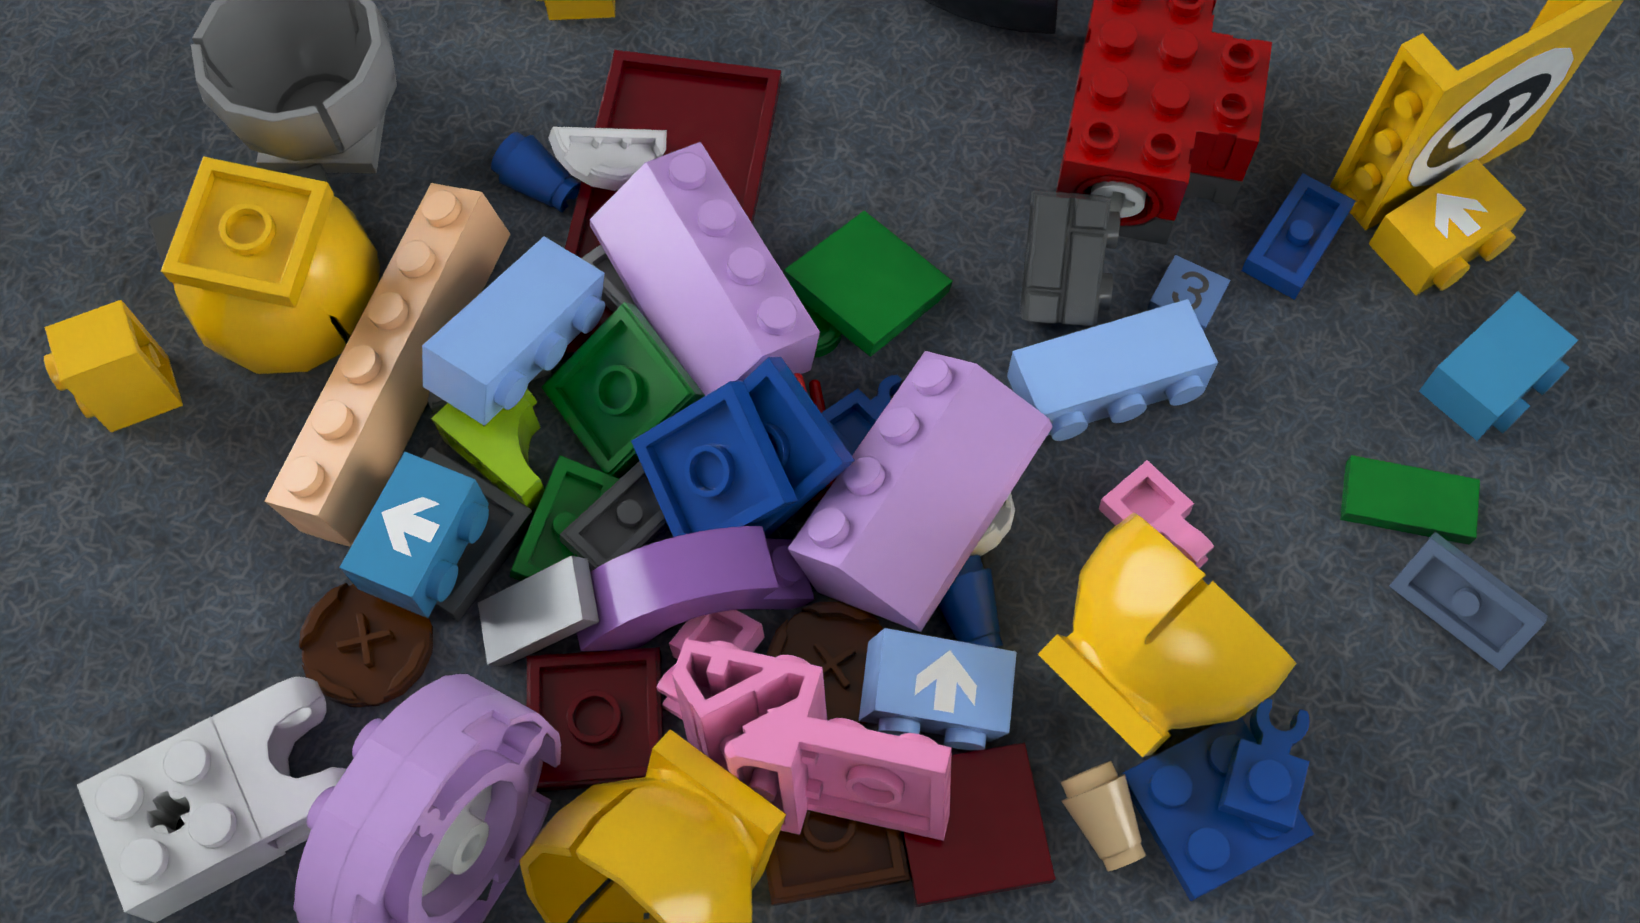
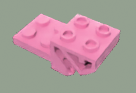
[672,639,952,841]

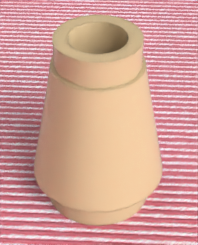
[1061,761,1146,872]

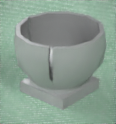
[191,0,397,173]

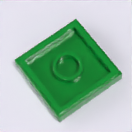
[783,211,953,357]
[541,302,705,478]

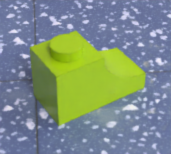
[431,389,545,514]

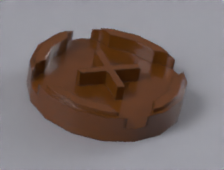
[299,583,433,708]
[766,602,884,725]

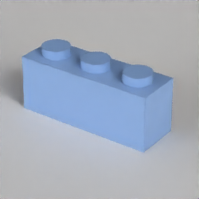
[422,236,605,426]
[1007,299,1218,441]

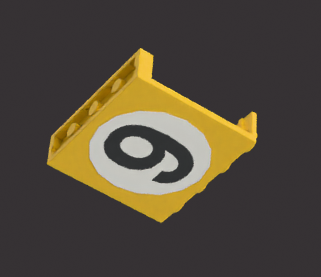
[1329,0,1624,230]

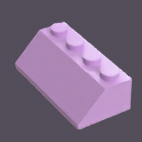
[590,142,820,396]
[788,351,1053,632]

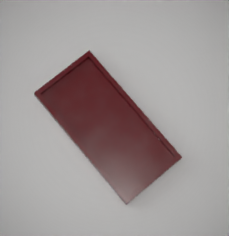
[562,50,782,359]

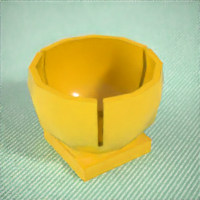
[161,156,380,374]
[1038,512,1297,758]
[519,729,786,923]

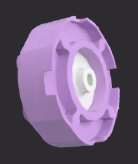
[293,674,561,923]

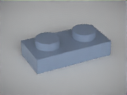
[1389,532,1548,671]

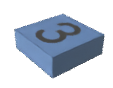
[1147,255,1231,331]

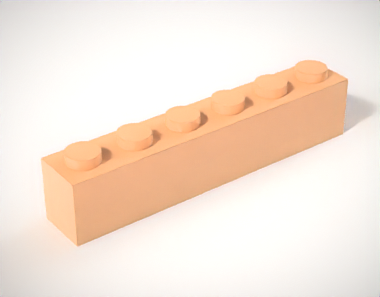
[264,183,510,547]

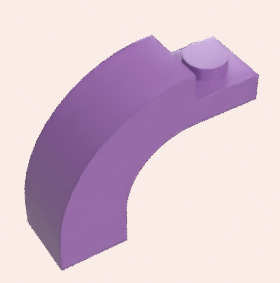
[577,526,814,651]

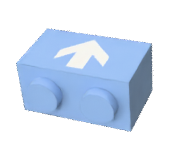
[859,628,1017,750]

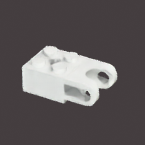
[77,676,346,923]

